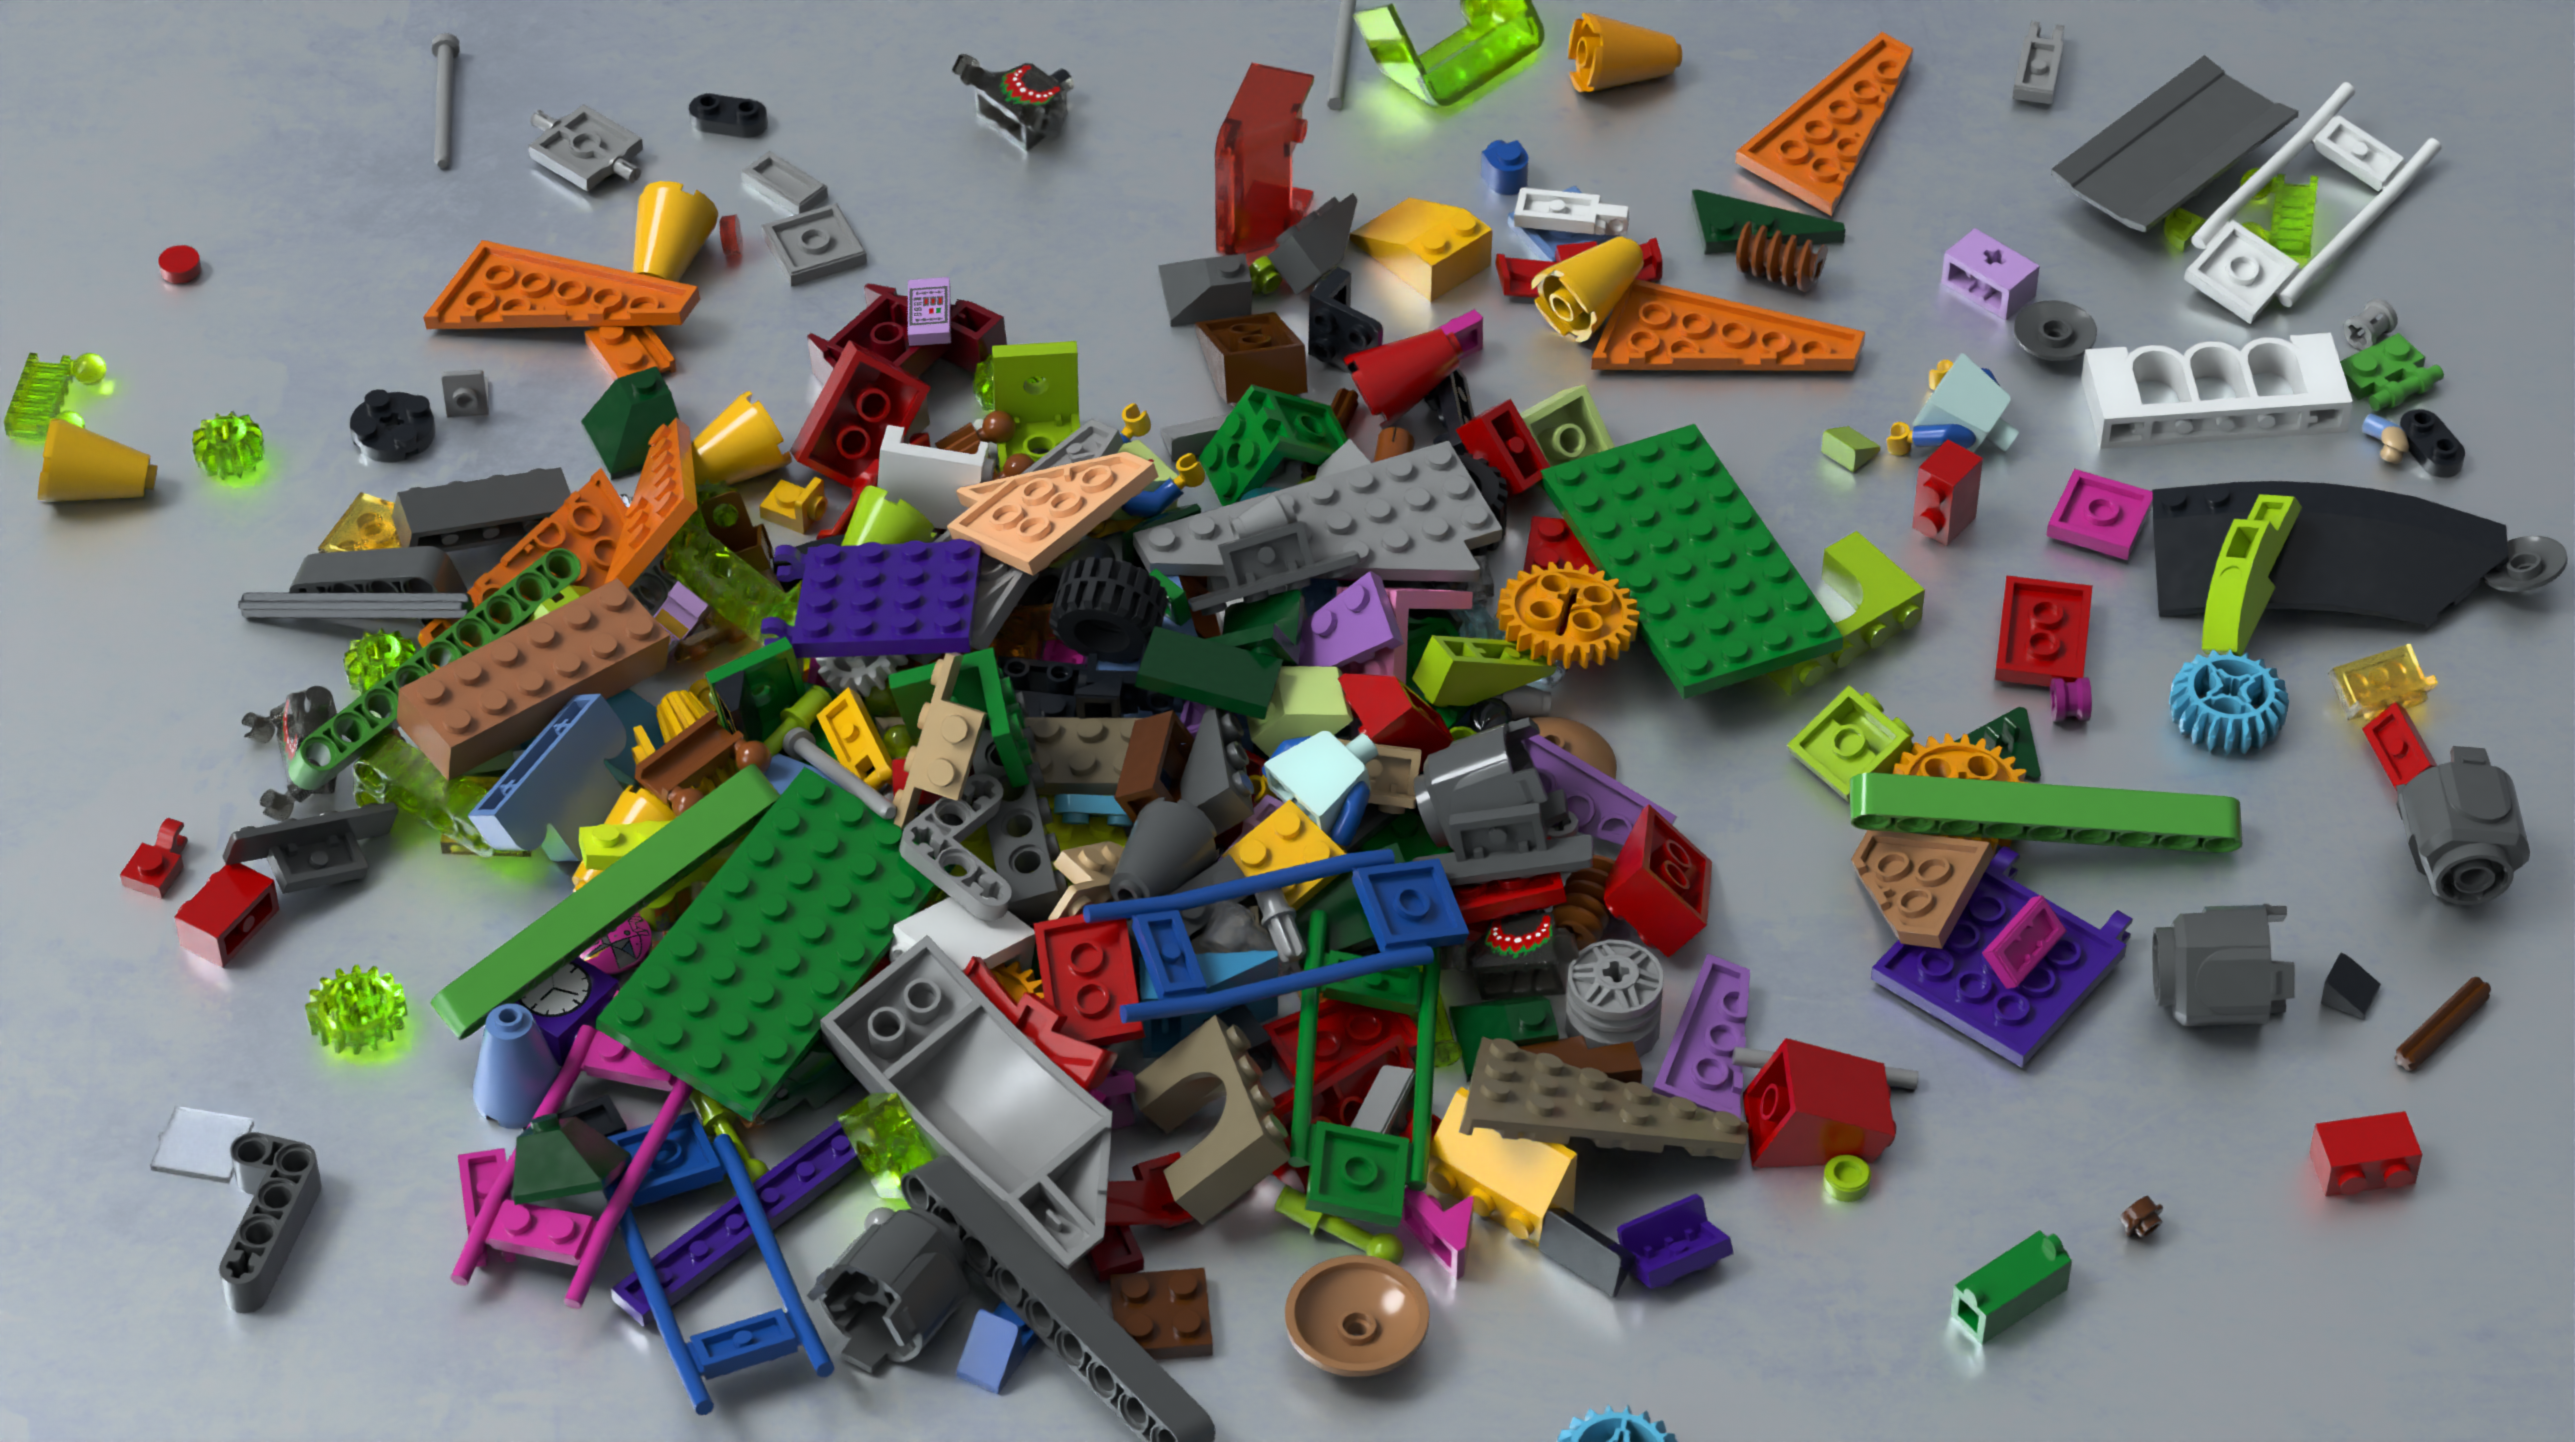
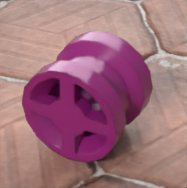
[2050,677,2092,722]

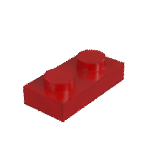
[2362,702,2437,791]

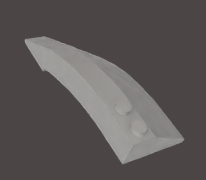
[820,935,1112,1269]

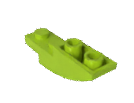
[2202,494,2302,657]

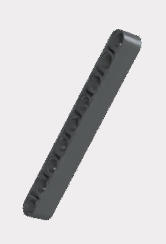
[900,1155,1216,1442]

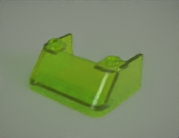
[1353,0,1545,108]

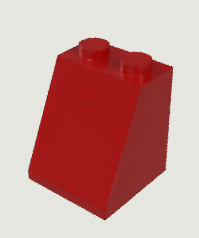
[1743,1038,1896,1168]

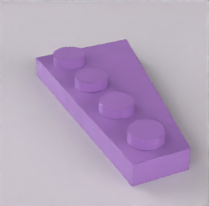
[1296,571,1404,668]
[1523,734,1678,846]
[1652,953,1750,1120]

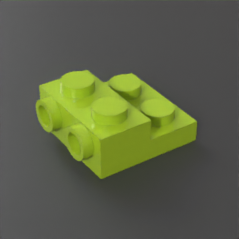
[1787,685,1914,803]

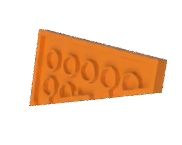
[1735,32,1913,216]
[423,240,700,329]
[1591,279,1865,371]
[604,417,698,589]
[418,468,666,669]

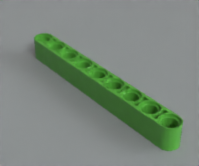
[288,548,581,790]
[430,763,781,1040]
[1850,773,2243,853]

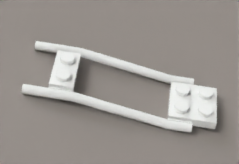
[2183,82,2441,324]

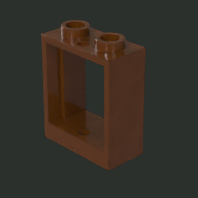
[1114,710,1195,823]

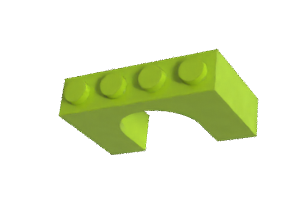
[1766,531,1925,696]

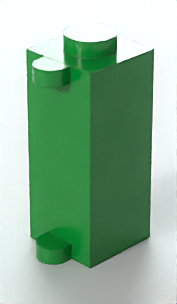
[1950,1230,2072,1345]

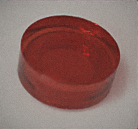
[719,214,743,257]

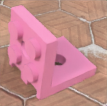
[1336,587,1473,685]

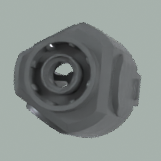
[1414,717,1569,852]
[2396,746,2530,905]
[2152,904,2295,1026]
[806,1208,970,1374]

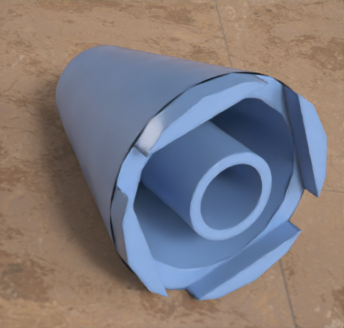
[472,1004,561,1129]

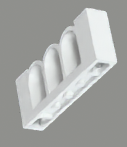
[2081,333,2353,449]

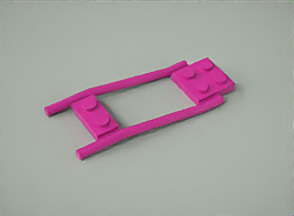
[450,990,694,1309]

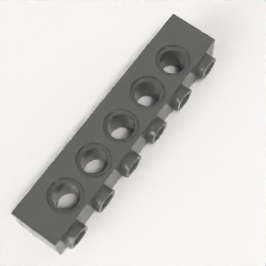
[973,676,1068,925]

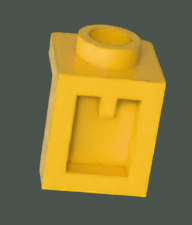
[759,477,828,534]

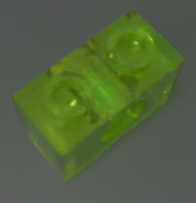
[837,1092,933,1198]

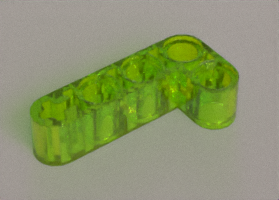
[663,522,803,647]
[353,733,497,857]

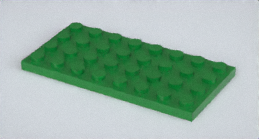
[1540,424,1843,699]
[596,767,956,1122]

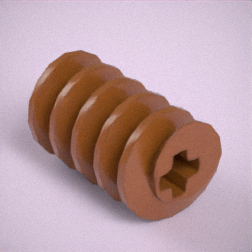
[1736,221,1828,292]
[1548,855,1615,955]

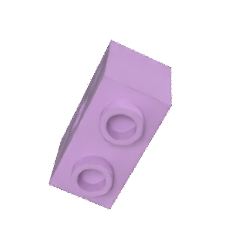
[1941,228,2040,320]

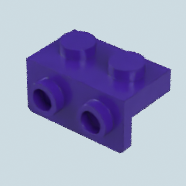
[1617,1194,1734,1289]

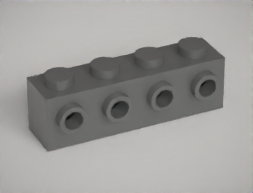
[392,467,571,552]

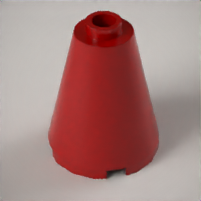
[1343,328,1464,430]

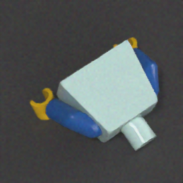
[1886,353,2020,456]
[1249,731,1378,854]

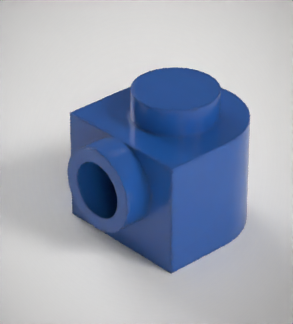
[1481,140,1529,195]

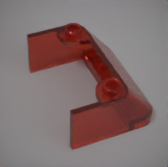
[1215,63,1314,256]

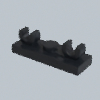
[1424,368,1474,456]

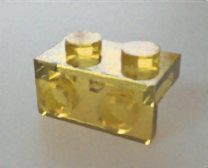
[2328,644,2438,721]

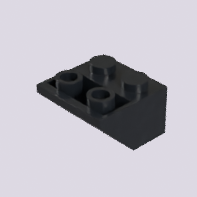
[997,656,1085,718]

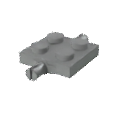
[528,104,643,192]

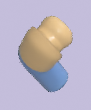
[2362,414,2409,464]

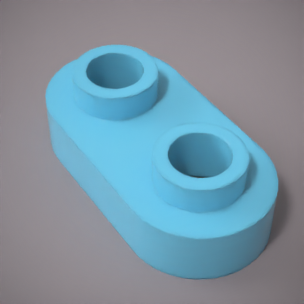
[1054,794,1134,827]

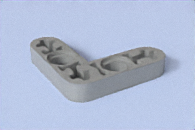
[899,773,1012,921]

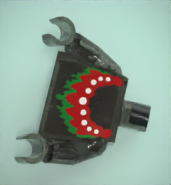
[952,54,1074,152]
[241,686,342,821]
[1439,909,1582,1001]

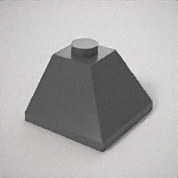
[1158,254,1252,327]

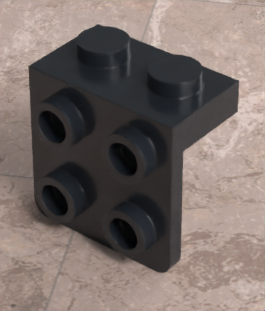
[1308,267,1383,375]

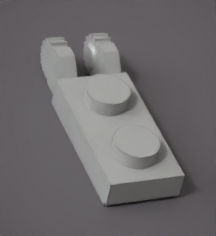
[2012,21,2064,104]

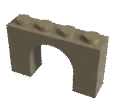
[1133,1015,1291,1225]

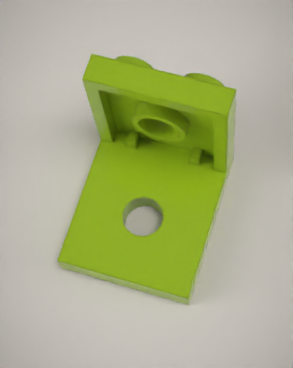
[992,341,1080,472]

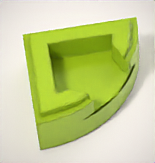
[2164,207,2206,252]

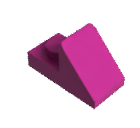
[1400,1186,1474,1281]

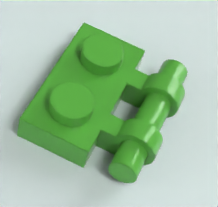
[2340,333,2444,411]

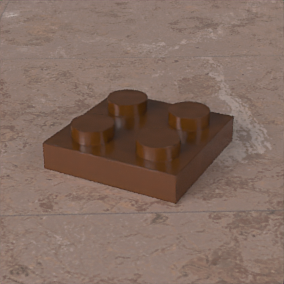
[1110,1268,1213,1360]

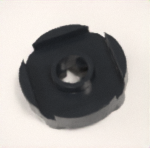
[350,389,436,463]

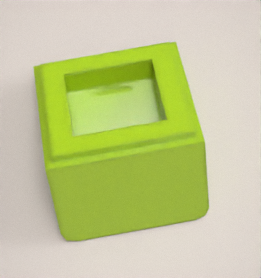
[1821,426,1881,472]

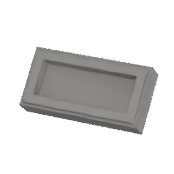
[741,151,828,215]

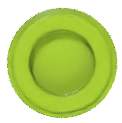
[1823,1155,1871,1202]

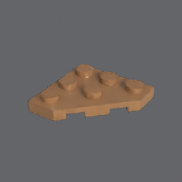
[1851,830,1994,949]

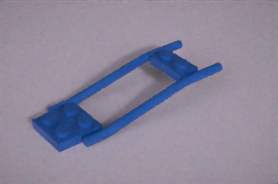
[1083,848,1469,1023]
[602,1111,835,1416]

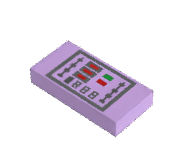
[908,277,951,346]

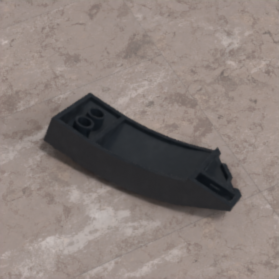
[2152,481,2509,631]

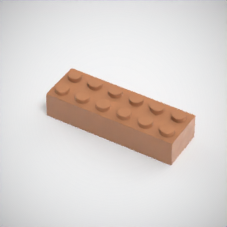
[397,578,670,781]

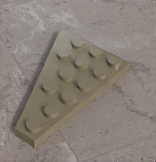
[1459,1037,1749,1160]

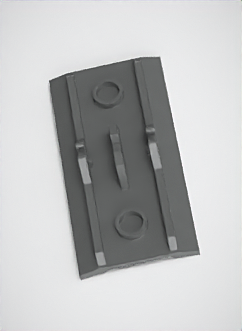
[2051,55,2299,233]

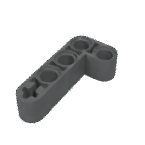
[289,546,468,627]
[219,1132,322,1313]

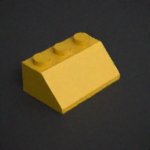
[1427,1087,1577,1246]

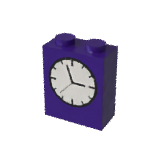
[514,957,620,1067]

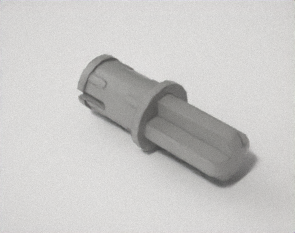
[1255,888,1306,964]

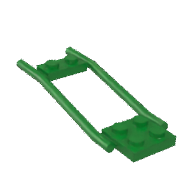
[1288,910,1443,1228]

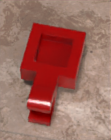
[120,818,188,899]

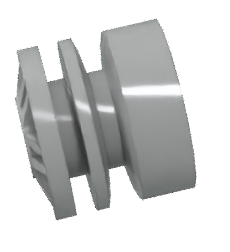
[1565,939,1664,1058]

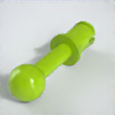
[734,685,832,773]
[689,1088,770,1183]
[1274,1185,1404,1265]

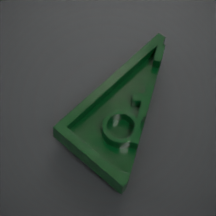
[1691,190,1845,254]

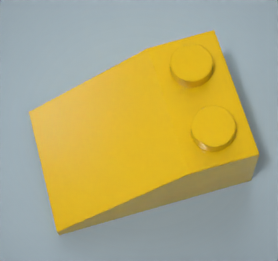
[1349,197,1492,302]

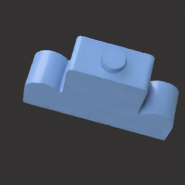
[468,694,627,862]

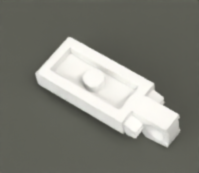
[1514,188,1629,235]

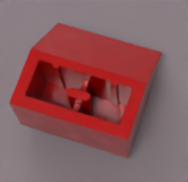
[1338,673,1455,774]

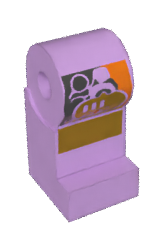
[654,581,713,664]

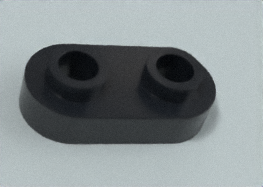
[689,93,768,138]
[2399,409,2465,478]

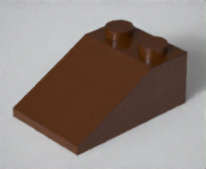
[1195,312,1308,406]

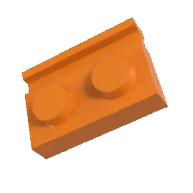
[584,326,676,381]

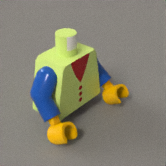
[1110,403,1205,521]

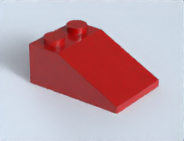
[1604,804,1712,958]

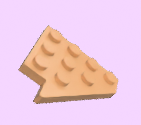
[947,451,1159,576]

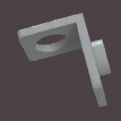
[442,370,489,417]

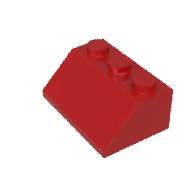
[790,340,931,489]

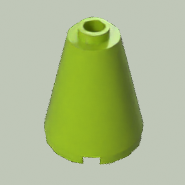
[841,486,937,546]

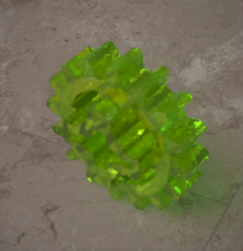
[305,965,408,1055]

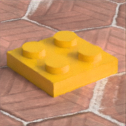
[1222,799,1346,911]

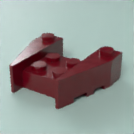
[807,283,1007,444]

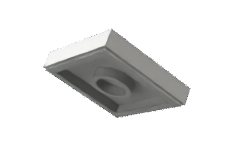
[761,203,867,286]

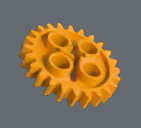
[1496,562,1640,669]
[1892,733,2029,855]

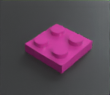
[2046,469,2153,560]

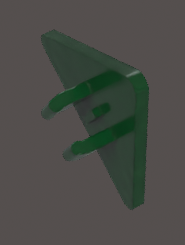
[1954,707,2041,782]

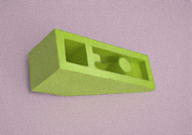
[1412,635,1557,707]

